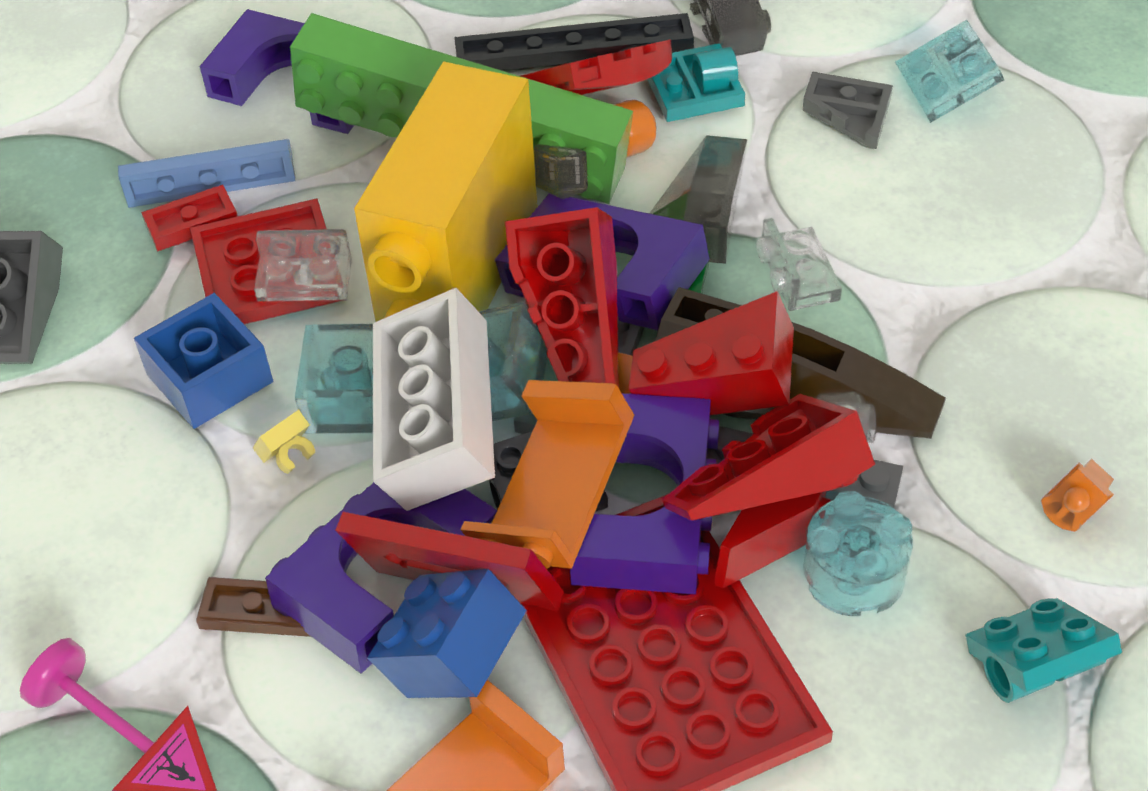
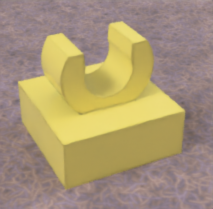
[253,409,315,474]

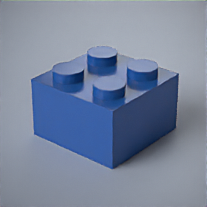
[134,293,274,429]
[367,569,527,698]

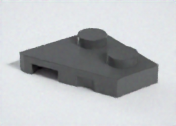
[803,72,893,149]

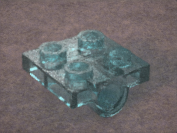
[895,20,1004,123]

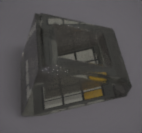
[534,144,588,199]

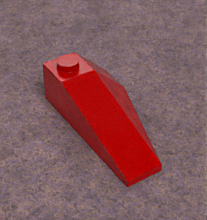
[505,207,619,388]
[662,394,875,521]

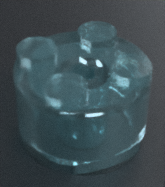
[803,491,913,616]

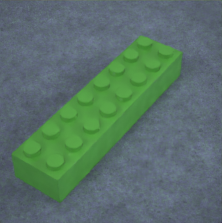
[290,13,633,204]

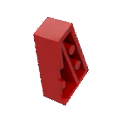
[629,291,794,415]

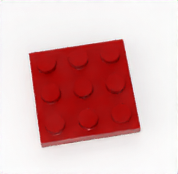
[190,198,346,324]

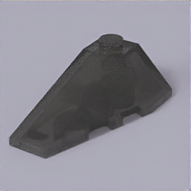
[649,135,747,264]

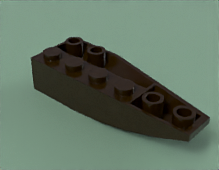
[655,287,946,439]

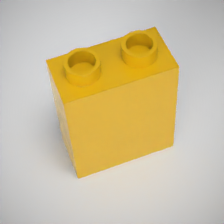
[354,62,538,322]

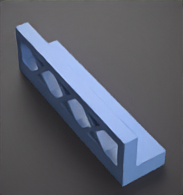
[118,139,296,208]

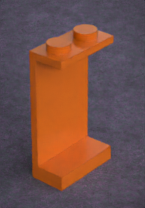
[460,380,634,569]
[386,680,565,791]

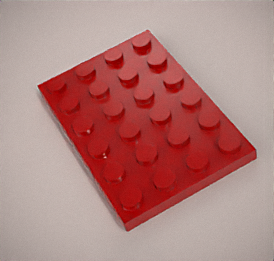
[520,494,833,791]

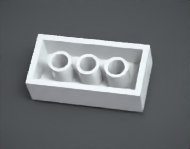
[373,288,495,511]

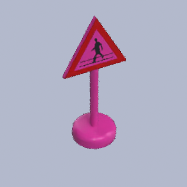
[19,638,217,791]

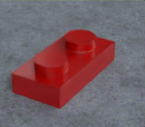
[141,184,238,252]

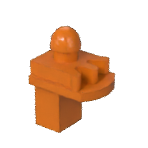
[1041,459,1114,532]

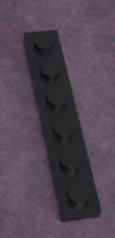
[454,13,694,70]

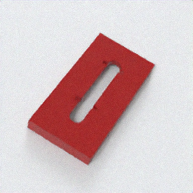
[335,512,564,611]

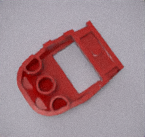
[520,39,672,95]

